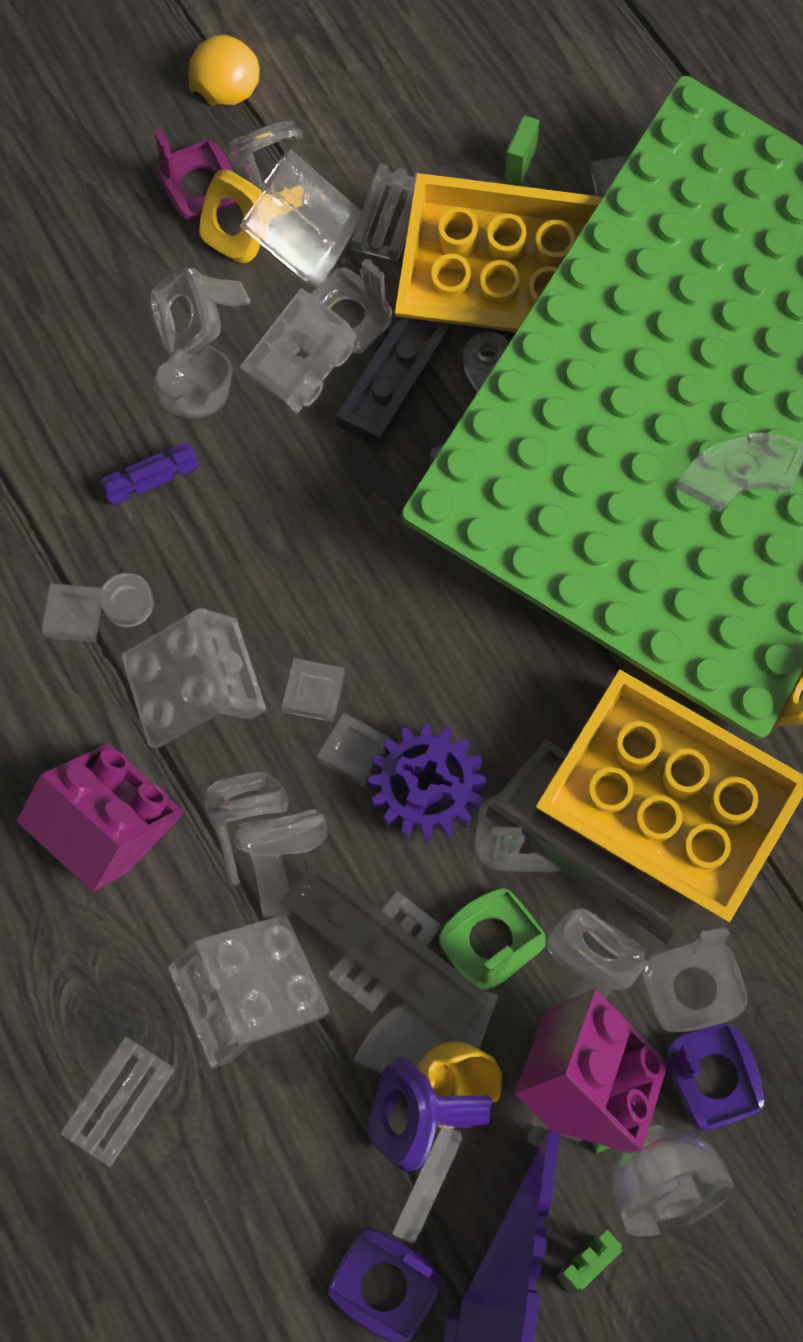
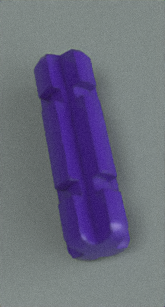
[101,443,199,505]

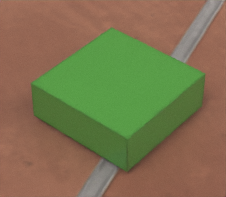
[504,115,540,186]

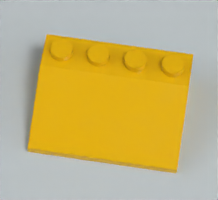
[395,173,603,332]
[536,669,803,924]

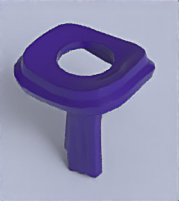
[667,1023,764,1131]
[368,1056,492,1172]
[328,1228,440,1342]

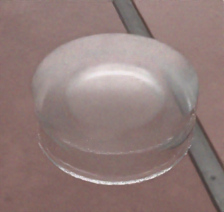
[100,573,154,627]

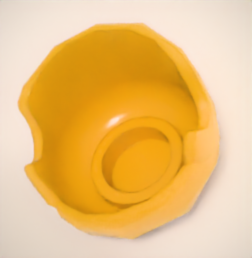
[188,35,259,106]
[416,1041,502,1130]

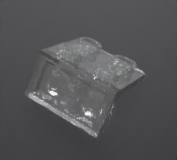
[122,608,267,748]
[168,915,330,1069]

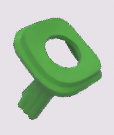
[439,888,546,990]

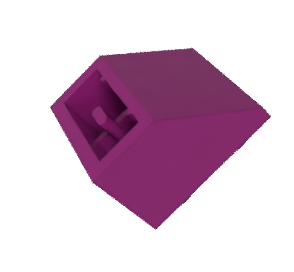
[17,743,184,892]
[514,989,668,1154]

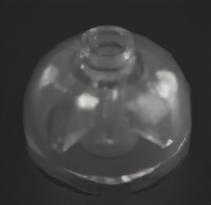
[612,1125,734,1236]

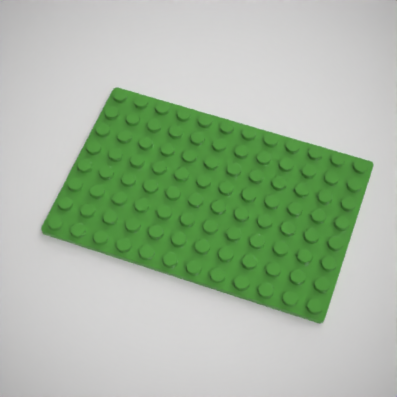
[401,76,803,740]

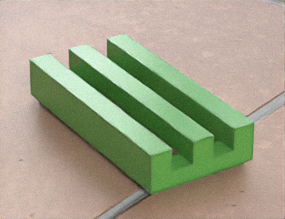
[554,1230,622,1293]

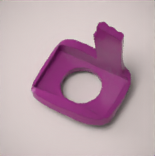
[154,128,236,220]

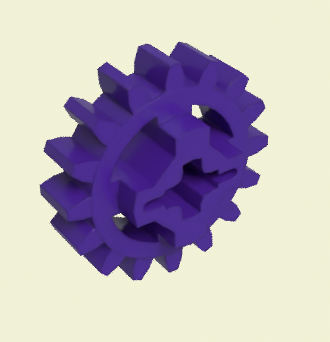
[368,724,486,843]

